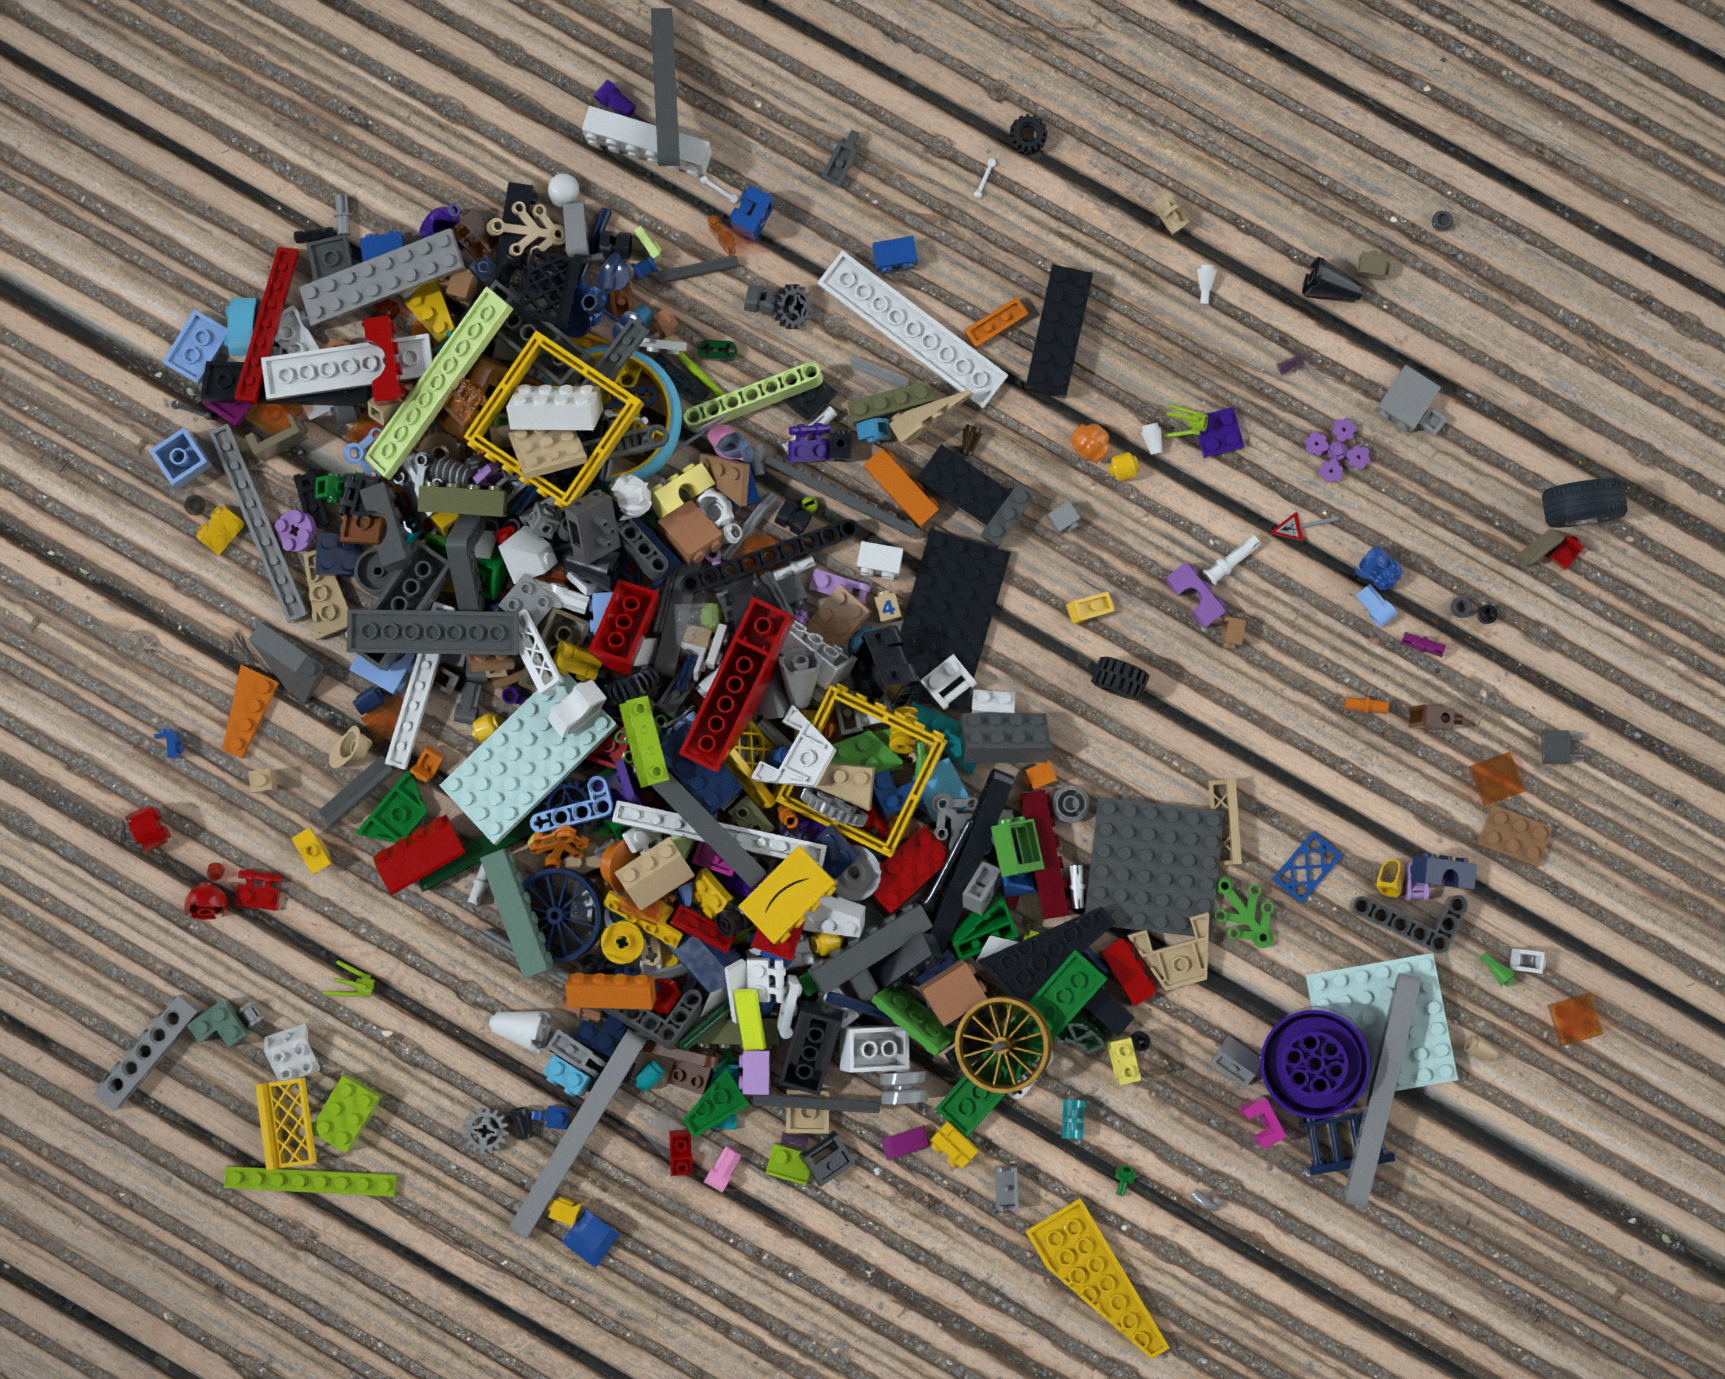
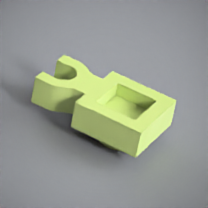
[634,226,662,263]

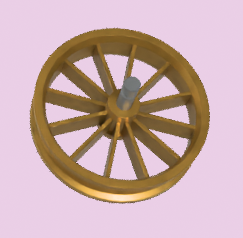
[955,996,1052,1093]

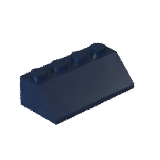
[661,903,747,995]

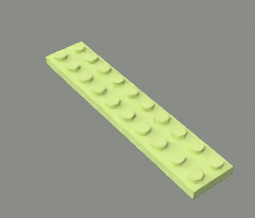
[364,286,513,480]

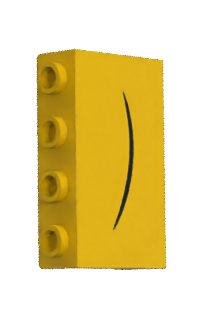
[738,845,838,944]

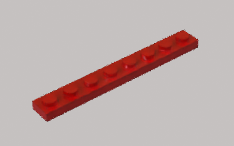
[234,247,300,404]

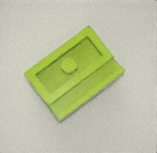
[765,1143,814,1185]

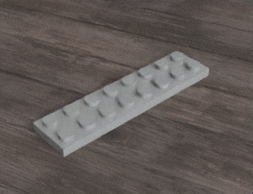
[299,228,465,327]

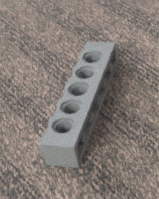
[94,995,202,1111]

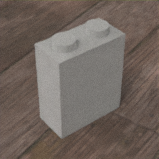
[1375,365,1441,433]

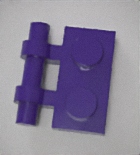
[788,423,830,463]

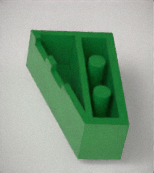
[950,891,1019,960]

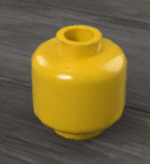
[1108,452,1140,482]
[471,713,503,743]
[811,932,844,956]

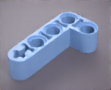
[530,776,614,833]

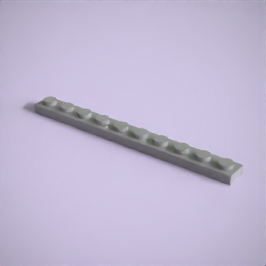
[209,424,309,623]

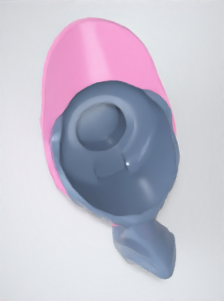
[707,425,753,464]

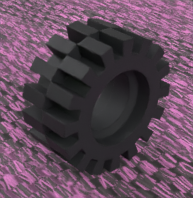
[1009,114,1047,155]

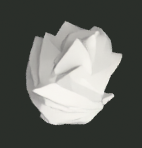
[608,474,652,521]

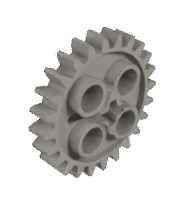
[800,787,868,827]

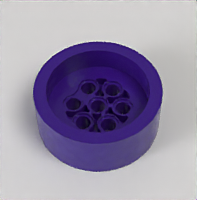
[1260,1006,1371,1119]

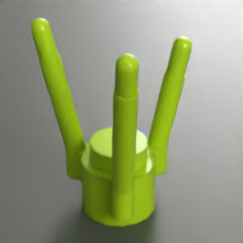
[1161,404,1208,438]
[323,960,375,998]

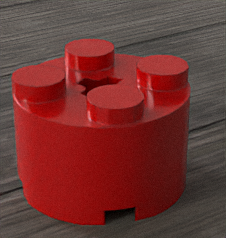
[125,805,171,854]

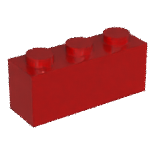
[1099,938,1157,1006]

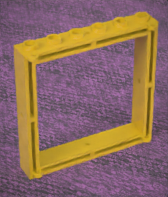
[463,331,644,510]
[775,683,948,858]

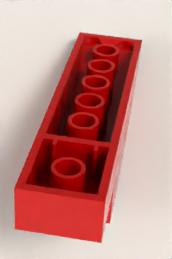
[679,597,796,773]

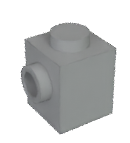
[1047,501,1081,534]

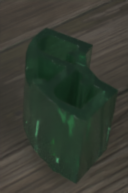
[1056,1014,1108,1055]

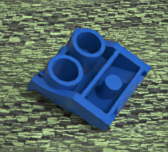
[562,1208,621,1268]

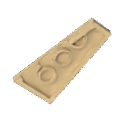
[304,550,350,641]

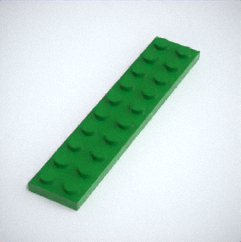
[935,950,1108,1138]

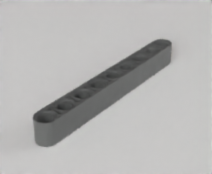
[651,8,680,166]

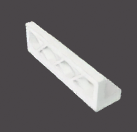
[519,609,563,697]

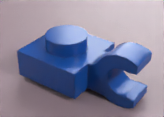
[531,1105,570,1130]

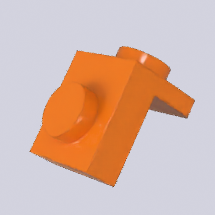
[410,745,445,782]

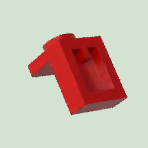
[1548,535,1585,570]

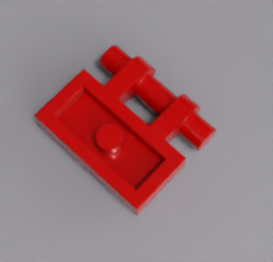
[234,869,282,911]

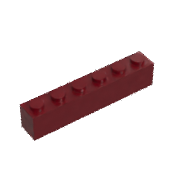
[1019,789,1072,920]

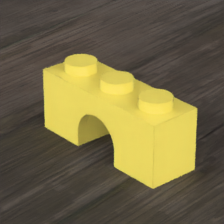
[651,462,715,519]

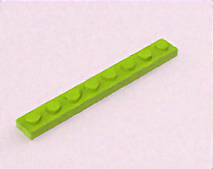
[224,1166,397,1197]

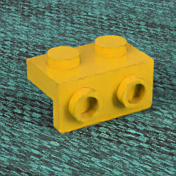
[196,504,246,555]

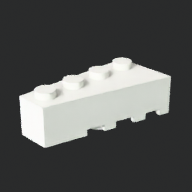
[780,621,858,690]
[803,896,865,938]

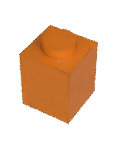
[1023,761,1057,790]

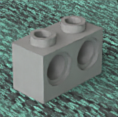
[962,861,1002,915]

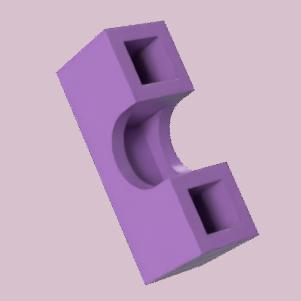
[1165,562,1226,629]

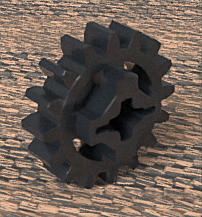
[772,284,813,330]

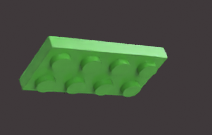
[871,988,956,1056]

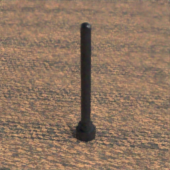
[919,818,974,913]

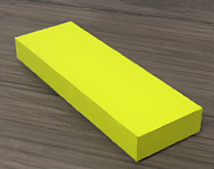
[734,989,766,1050]

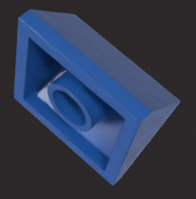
[997,849,1037,898]

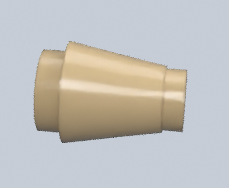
[1464,1035,1498,1061]

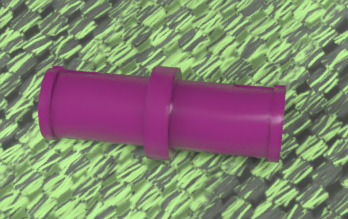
[1401,632,1446,658]

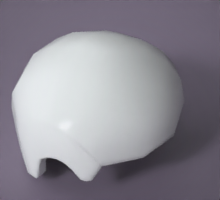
[548,173,579,207]

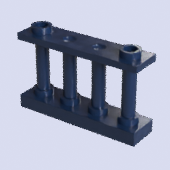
[1298,1111,1396,1175]

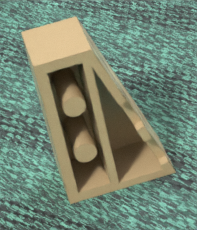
[816,762,875,811]

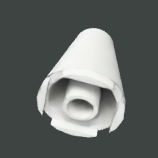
[489,1011,551,1054]

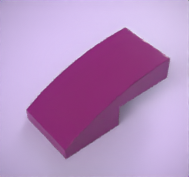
[881,1125,930,1160]

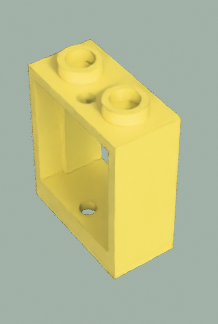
[1106,1036,1141,1085]

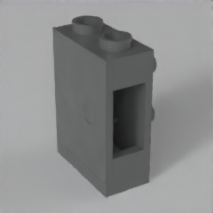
[564,489,621,565]

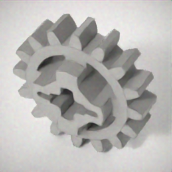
[462,1107,509,1154]

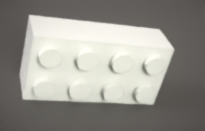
[506,385,603,430]

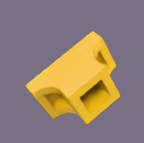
[291,827,332,875]

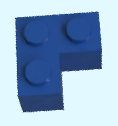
[872,770,925,822]

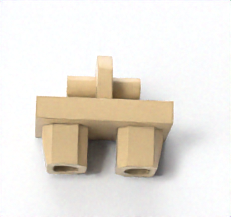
[1151,192,1190,235]

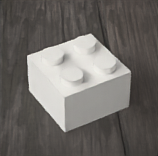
[857,541,903,581]

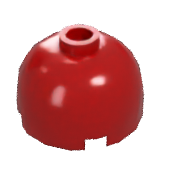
[184,882,228,920]

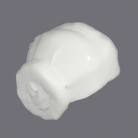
[696,488,735,530]

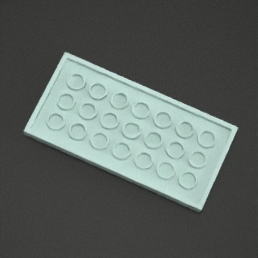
[439,673,619,845]

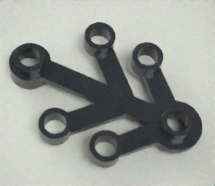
[393,452,446,534]

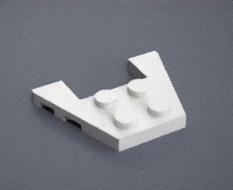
[751,705,837,788]

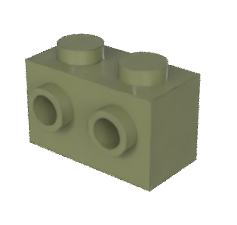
[728,795,776,833]

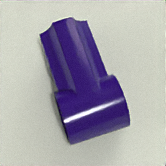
[593,79,637,118]

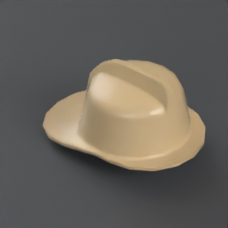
[329,726,372,769]

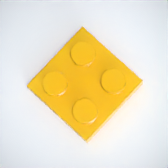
[691,867,733,922]

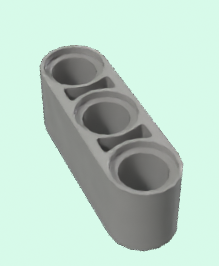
[563,202,590,258]

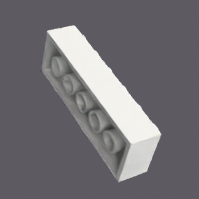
[582,106,712,177]

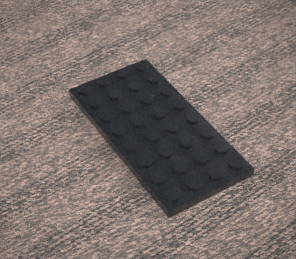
[900,529,1011,713]

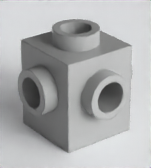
[528,503,560,539]

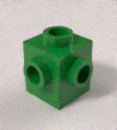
[315,473,347,504]

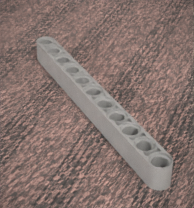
[1343,973,1421,1207]
[508,1029,647,1240]

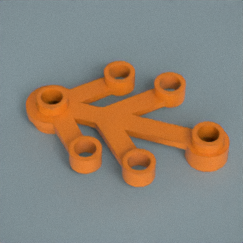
[530,825,589,869]

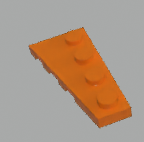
[222,665,280,759]

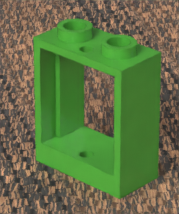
[991,816,1045,877]

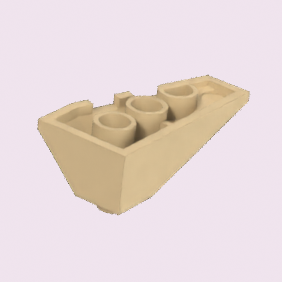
[889,390,973,446]

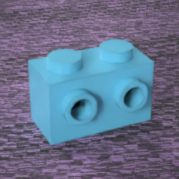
[542,1054,595,1097]

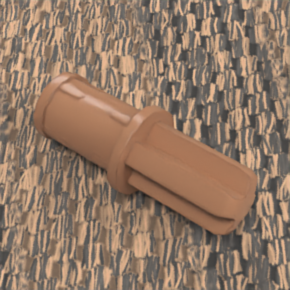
[560,996,603,1022]

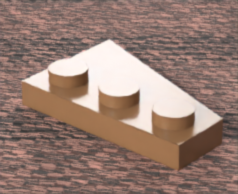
[699,453,750,507]

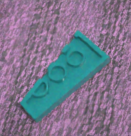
[911,701,977,775]

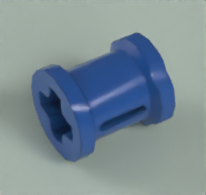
[631,255,658,281]

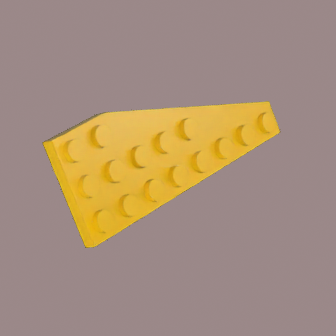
[1025,1198,1169,1359]

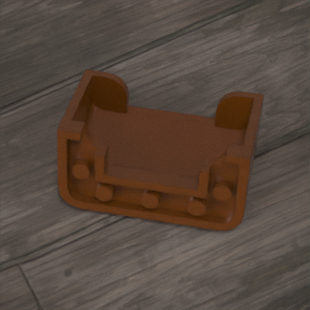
[434,353,510,443]

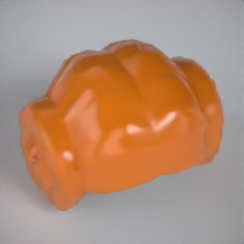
[1069,423,1111,464]

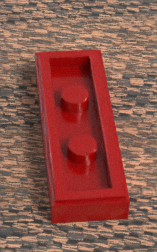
[670,904,737,954]

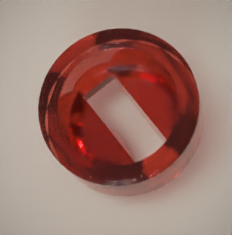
[207,862,225,881]

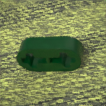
[698,340,738,361]

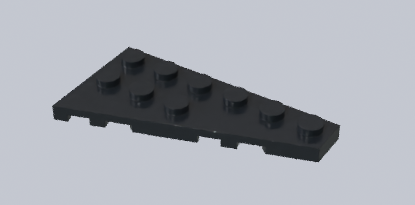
[977,906,1116,1002]

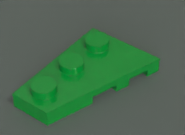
[683,1067,749,1138]

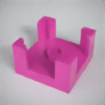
[1238,1096,1287,1149]

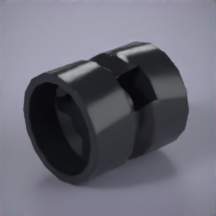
[599,231,632,260]
[774,499,813,536]
[715,901,754,938]

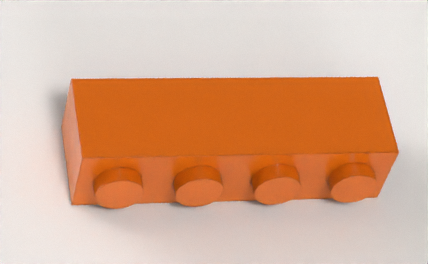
[863,448,939,529]
[565,973,656,1010]

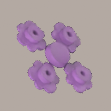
[1305,418,1370,483]

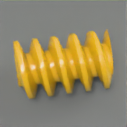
[889,706,918,754]

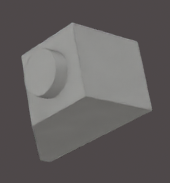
[835,690,863,740]

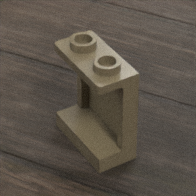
[245,413,308,461]

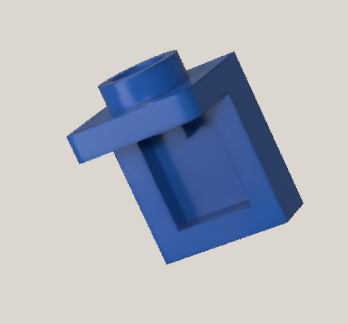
[154,729,184,759]

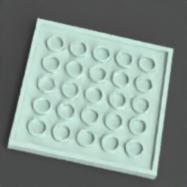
[1305,953,1458,1097]

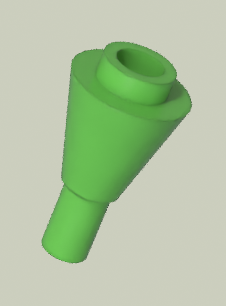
[915,741,935,780]
[1480,952,1516,987]

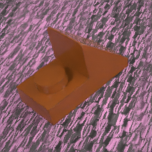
[610,283,634,321]

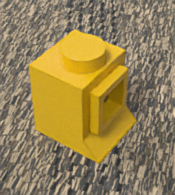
[547,1196,583,1226]

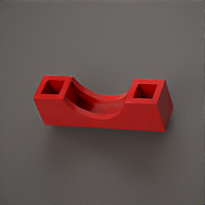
[363,315,406,406]

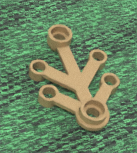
[487,201,565,259]

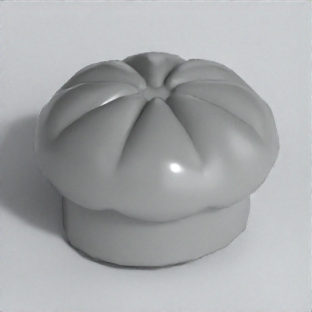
[1051,785,1090,823]

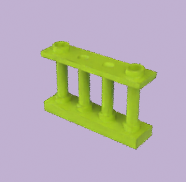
[619,696,669,788]

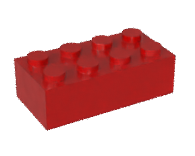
[871,825,950,915]

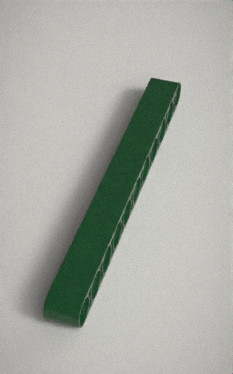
[417,767,617,892]

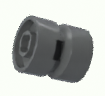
[744,284,779,317]

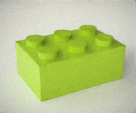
[312,1074,383,1153]

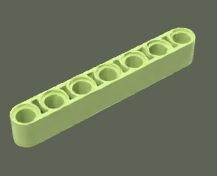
[684,362,823,433]

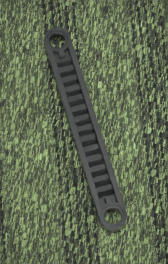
[502,425,669,482]

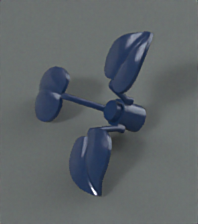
[555,252,645,343]

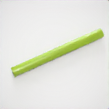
[664,337,725,397]

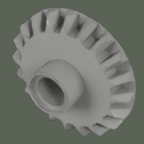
[835,845,882,901]

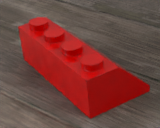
[588,579,659,675]
[373,814,466,896]

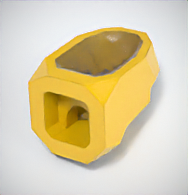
[1377,859,1405,898]

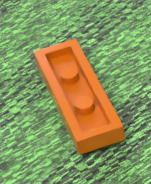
[964,297,1029,349]

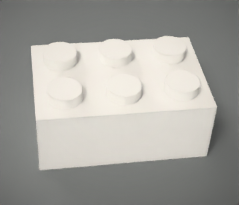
[840,1024,909,1073]

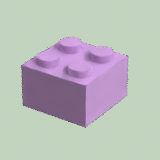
[739,1049,771,1095]

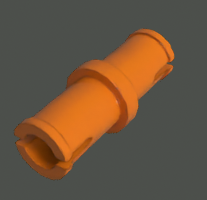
[1344,696,1389,714]
[777,804,798,828]

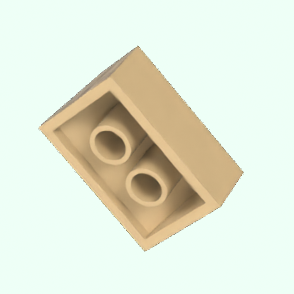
[615,837,695,911]

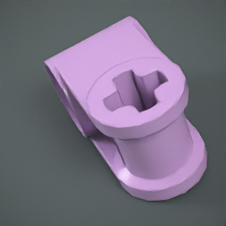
[1404,860,1429,901]

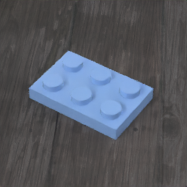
[162,309,227,385]

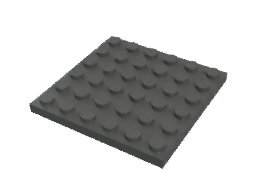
[1084,797,1225,938]

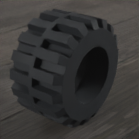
[1091,656,1150,700]

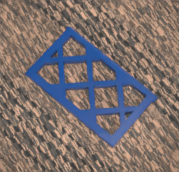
[1272,831,1343,904]

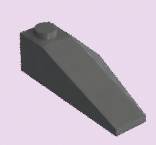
[249,622,330,703]

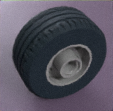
[1542,478,1628,528]

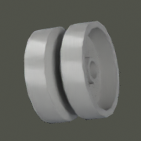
[880,1069,928,1104]

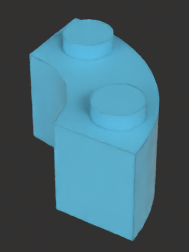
[224,297,259,356]

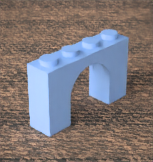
[349,653,418,696]

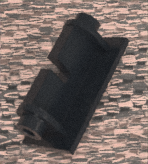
[944,1032,990,1072]

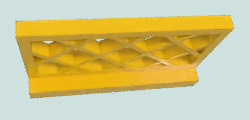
[723,720,783,809]
[255,1077,317,1170]

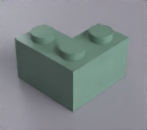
[187,999,252,1047]

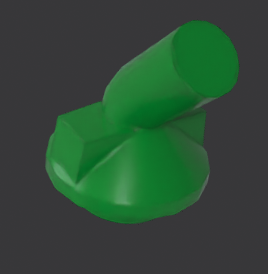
[1115,1165,1137,1197]

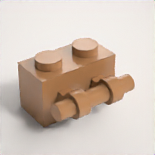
[436,269,482,305]

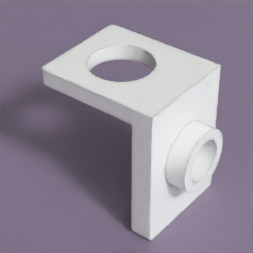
[681,642,707,682]

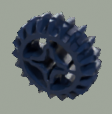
[540,777,592,834]

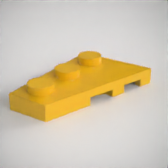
[404,280,456,344]

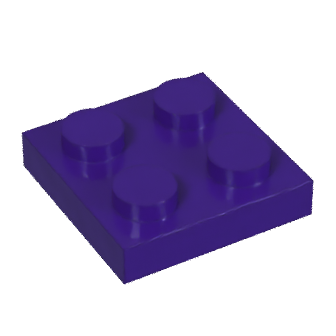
[1197,407,1245,459]

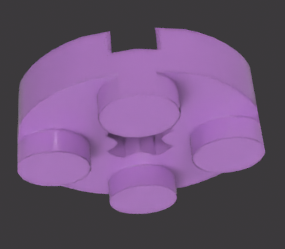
[275,510,317,552]

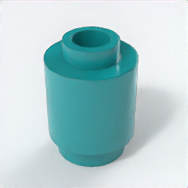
[634,1060,665,1092]

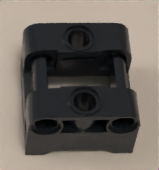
[848,625,921,710]

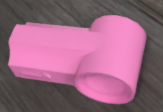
[704,1146,742,1193]

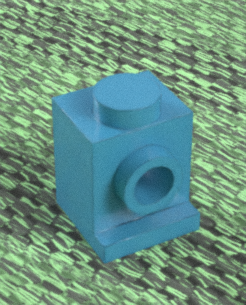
[856,418,891,444]

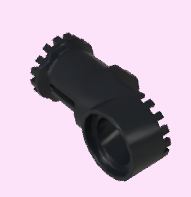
[581,954,622,975]

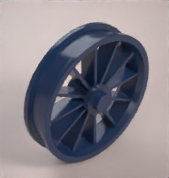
[522,868,606,963]

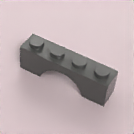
[360,482,413,573]

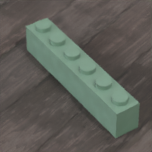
[480,849,553,979]

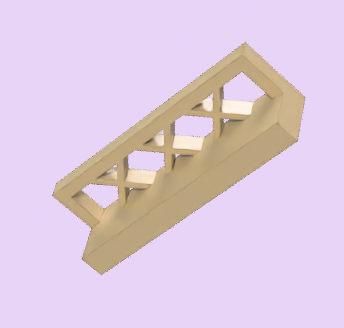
[1208,779,1242,865]

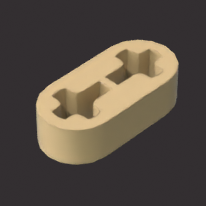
[640,928,662,966]

